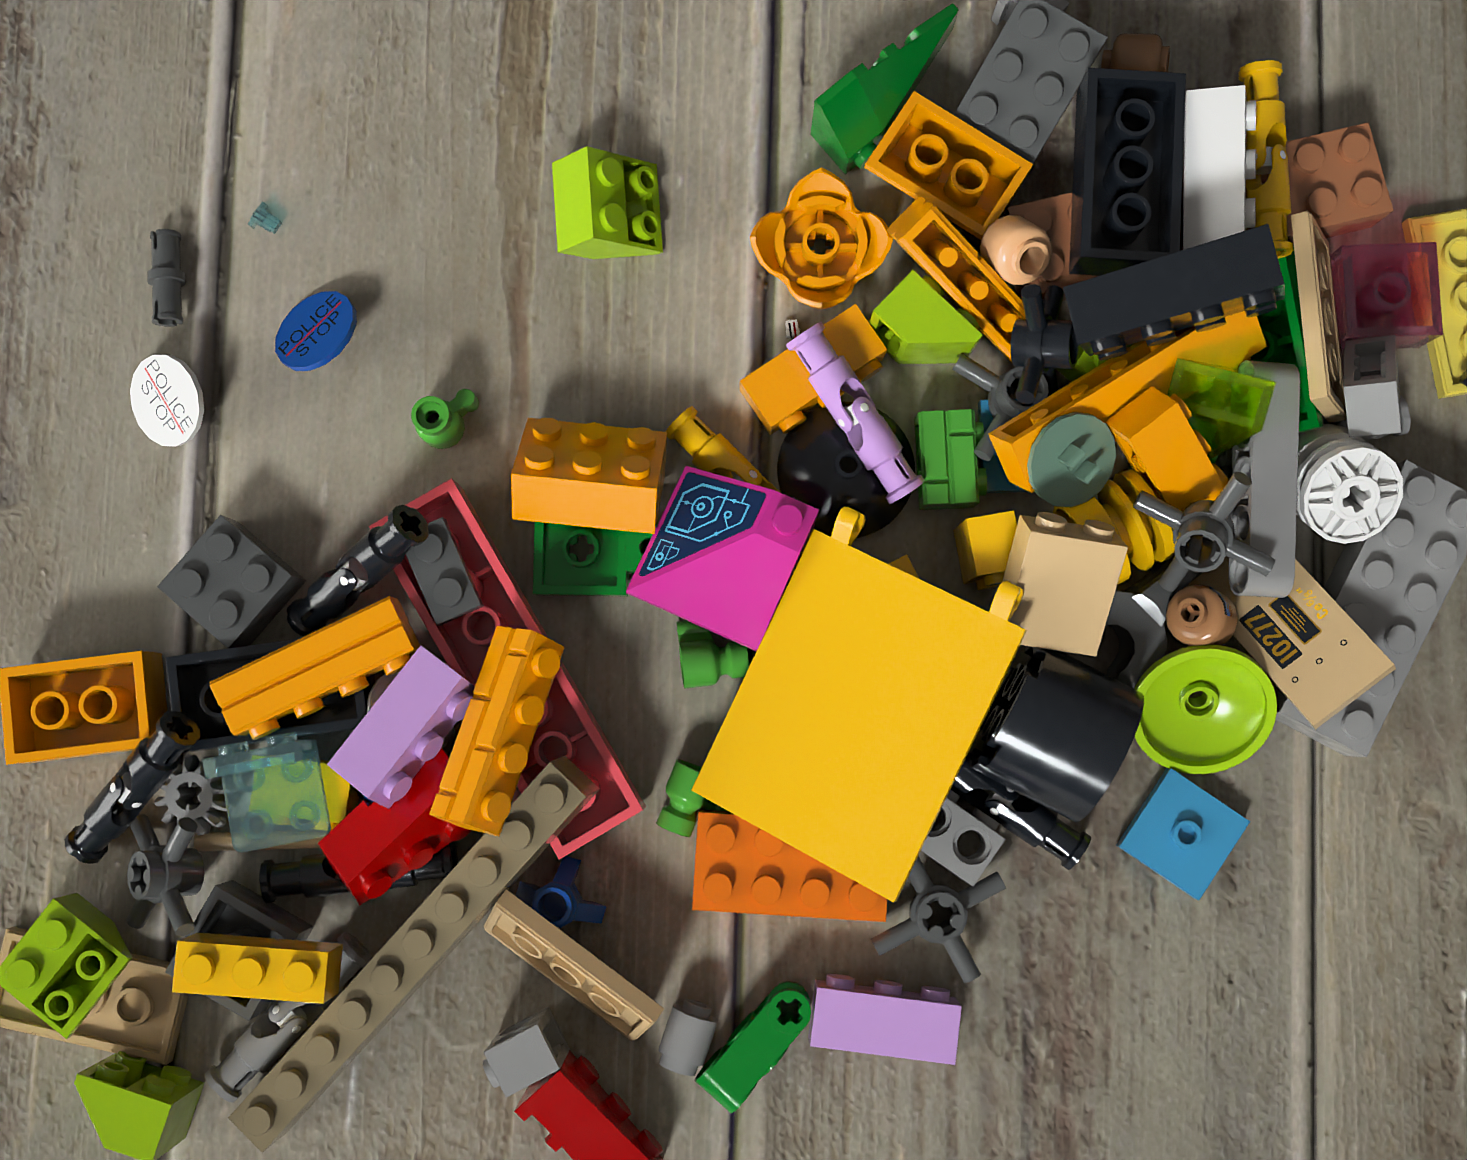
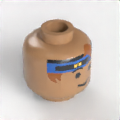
[1166,584,1238,646]

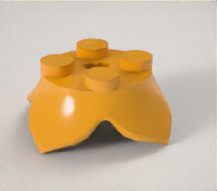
[750,167,894,309]

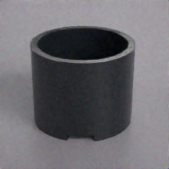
[968,646,1144,822]

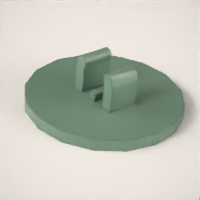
[1027,412,1116,507]

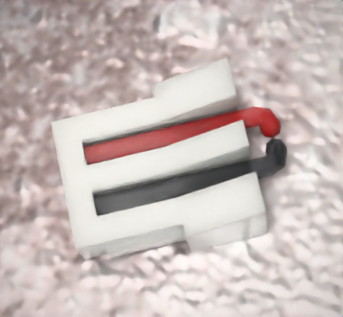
[785,319,800,339]

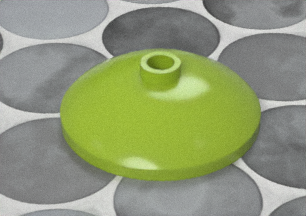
[1134,645,1277,774]

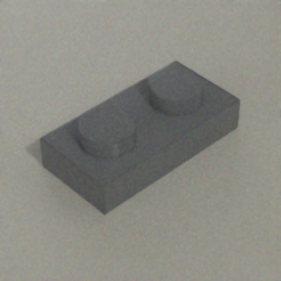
[405,517,484,626]

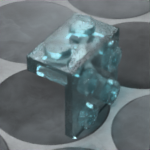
[202,732,331,852]

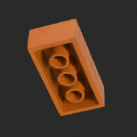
[692,809,887,922]

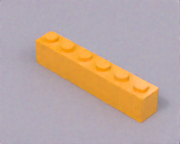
[988,311,1267,493]

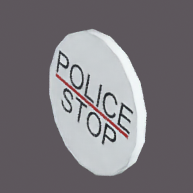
[130,354,204,447]

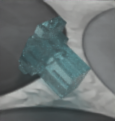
[248,201,282,234]

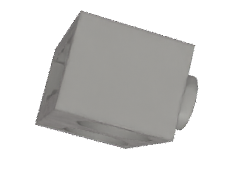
[1343,335,1401,439]
[921,789,1005,887]
[483,1007,570,1098]

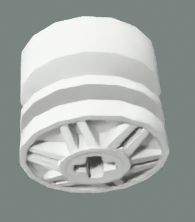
[1296,423,1403,544]

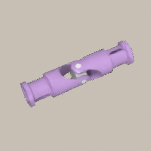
[786,322,925,504]

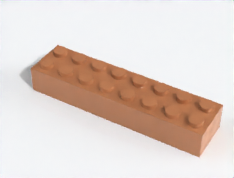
[1003,122,1394,301]

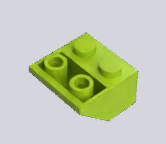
[552,146,663,259]
[869,270,983,364]
[0,893,132,1039]
[74,1051,205,1160]

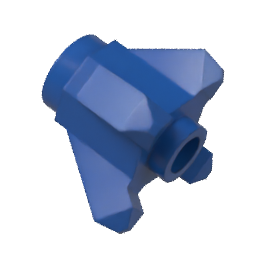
[516,856,606,930]

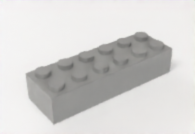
[1274,460,1467,757]

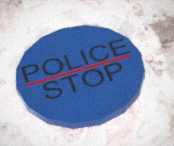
[275,291,357,371]

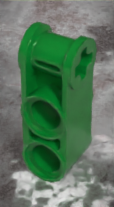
[694,981,811,1113]

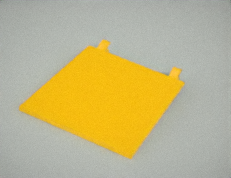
[691,507,1027,902]

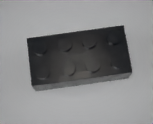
[1069,68,1186,276]
[1063,224,1285,360]
[165,638,375,753]

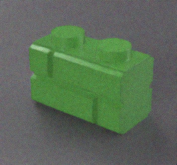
[914,409,987,510]

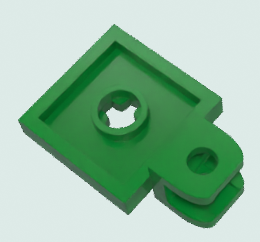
[533,522,657,597]

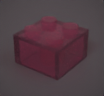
[1330,242,1443,350]

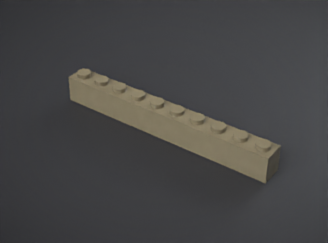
[228,756,600,1153]

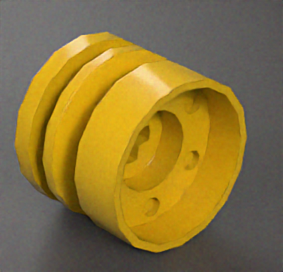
[1053,469,1175,585]

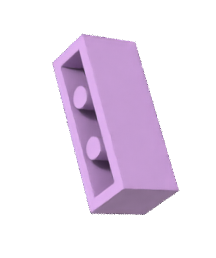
[327,645,475,809]
[808,974,962,1065]

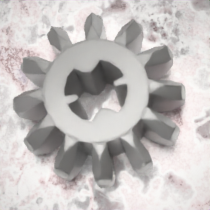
[153,755,240,835]

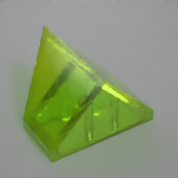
[1167,358,1277,460]

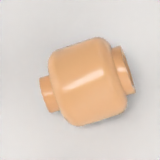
[980,215,1052,285]

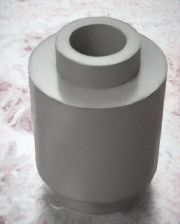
[658,999,718,1076]

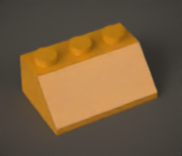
[864,91,1033,240]

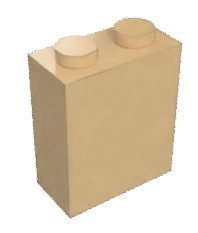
[1002,512,1128,657]

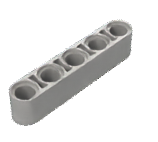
[1229,360,1300,598]

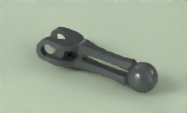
[1105,534,1203,688]

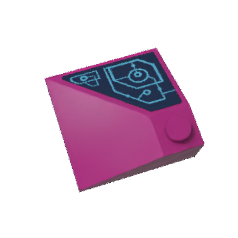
[626,466,819,651]

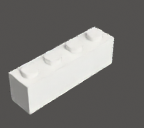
[1183,85,1256,250]

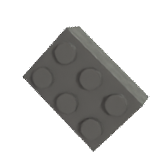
[954,0,1108,165]

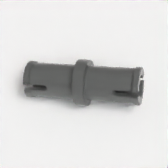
[147,229,186,327]

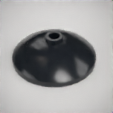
[777,401,915,538]

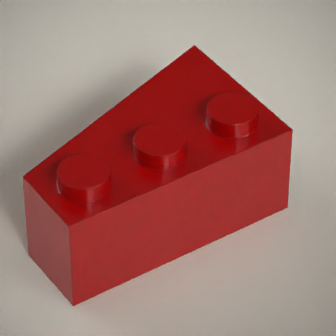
[318,748,472,906]
[514,1050,663,1160]

